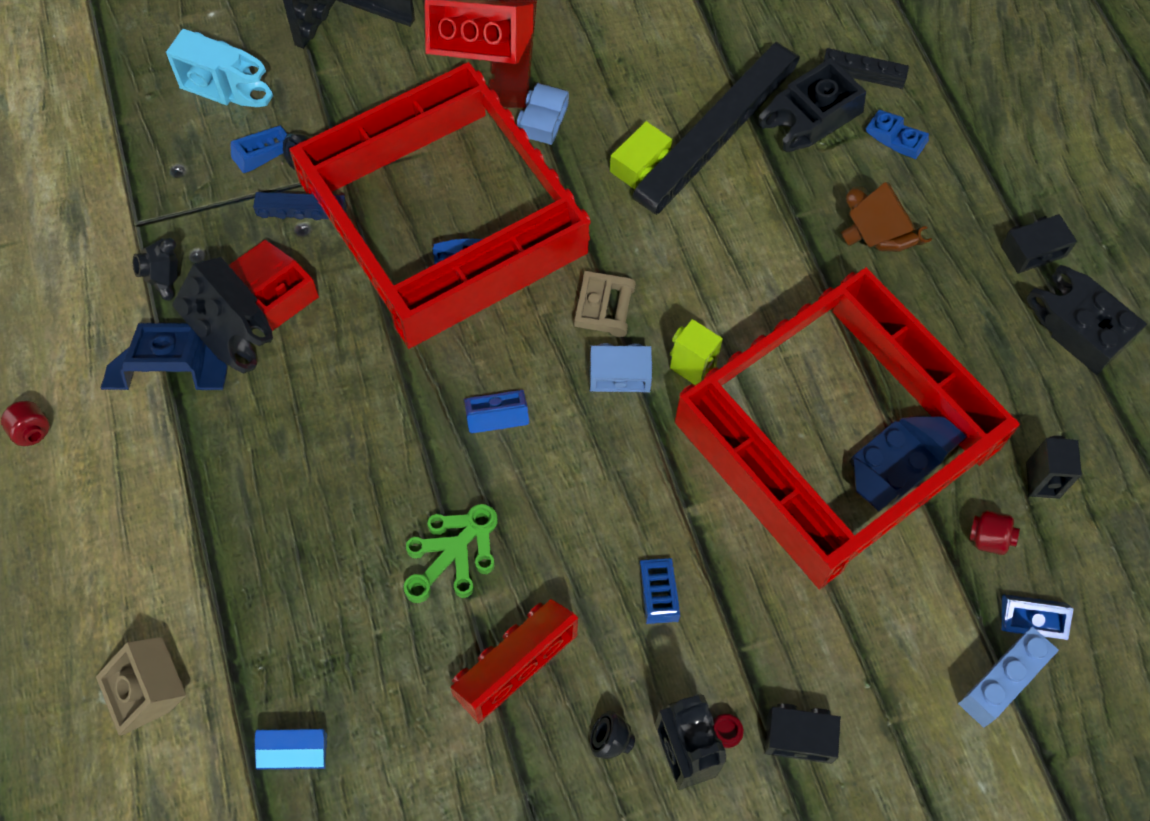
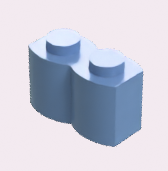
[517,83,569,145]

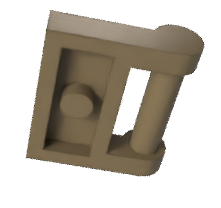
[574,271,636,337]

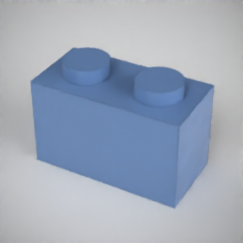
[590,343,652,392]

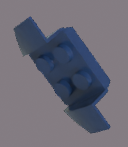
[100,323,228,390]
[849,417,967,512]

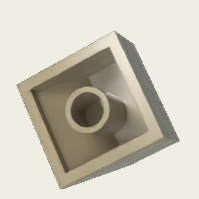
[96,637,187,736]

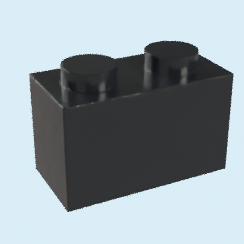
[1001,214,1077,274]
[1026,436,1082,499]
[764,703,841,764]

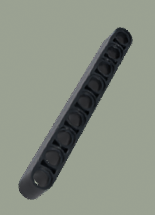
[632,42,800,215]

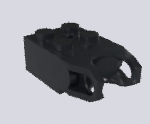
[759,58,866,152]
[172,257,273,374]
[1026,265,1147,375]
[655,693,726,790]

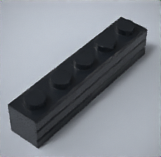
[823,48,909,89]

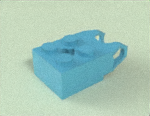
[166,29,273,107]

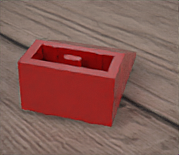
[229,240,319,331]

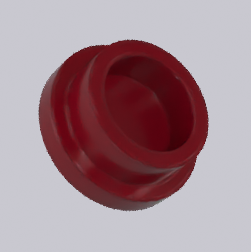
[713,714,744,749]

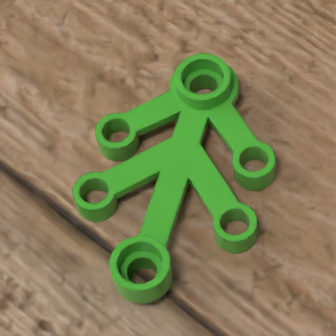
[404,504,498,603]

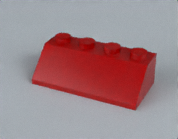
[425,0,533,64]
[450,599,578,724]

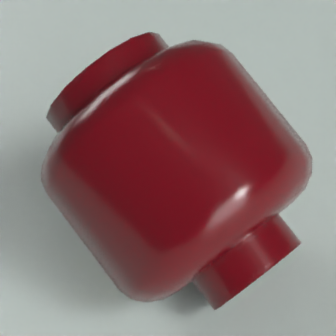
[1,400,50,447]
[970,510,1020,555]

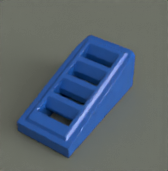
[231,125,288,173]
[640,558,680,624]

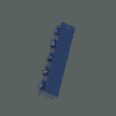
[253,192,347,220]

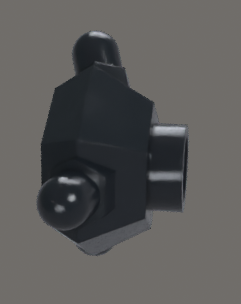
[132,238,178,301]

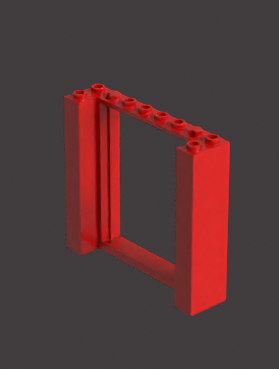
[289,62,591,349]
[675,267,1020,590]

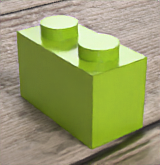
[610,121,672,190]
[670,319,723,385]

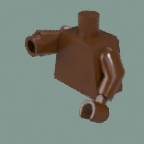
[841,182,932,252]

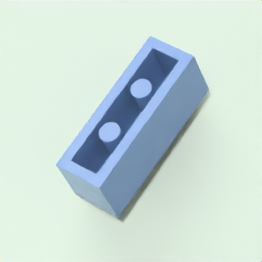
[958,626,1059,728]

